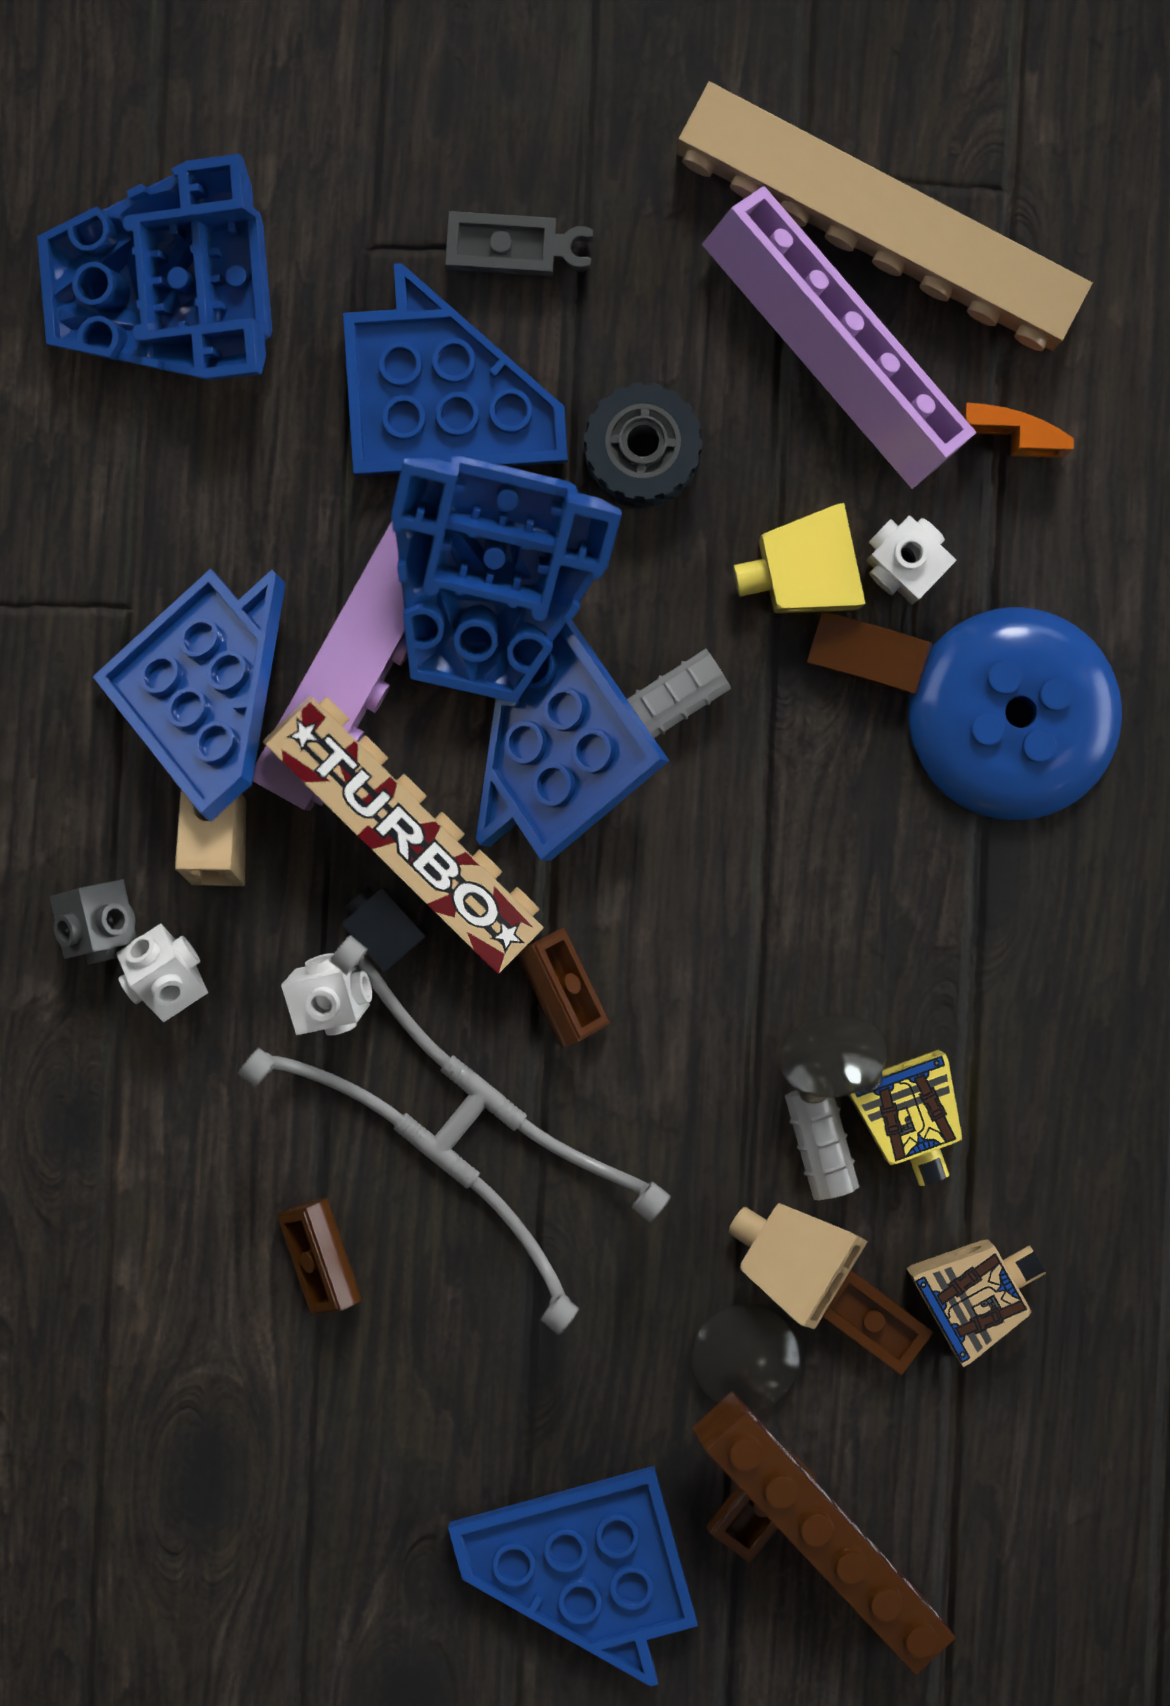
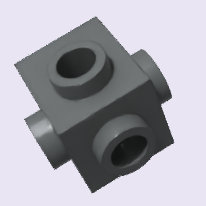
[49,879,137,965]

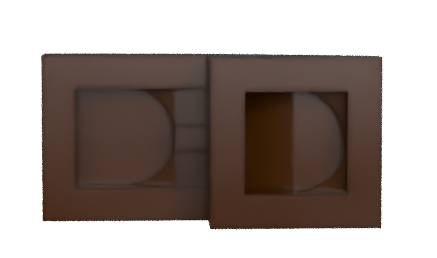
[807,611,932,695]

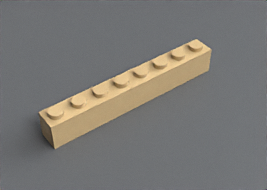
[677,81,1093,351]

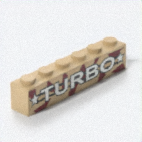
[263,695,544,974]

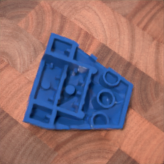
[37,153,272,381]
[391,456,622,703]

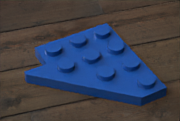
[343,263,568,477]
[93,568,286,821]
[476,620,669,861]
[448,1466,698,1686]

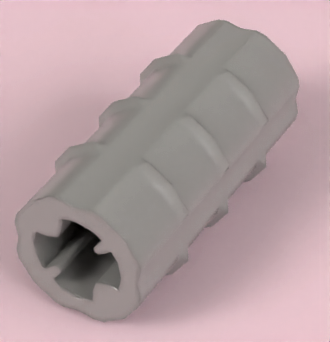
[627,649,731,738]
[785,1083,859,1200]

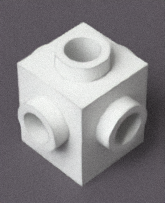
[866,515,956,604]
[116,923,208,1022]
[281,953,372,1035]

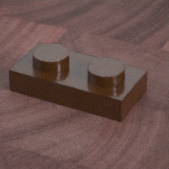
[823,1269,934,1375]

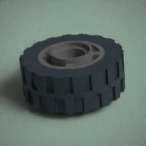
[584,382,703,508]

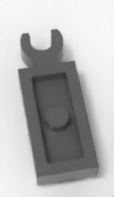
[445,211,593,276]

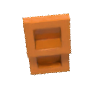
[959,403,1074,458]

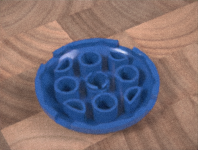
[908,607,1122,820]

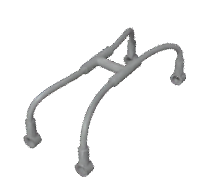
[238,935,670,1334]

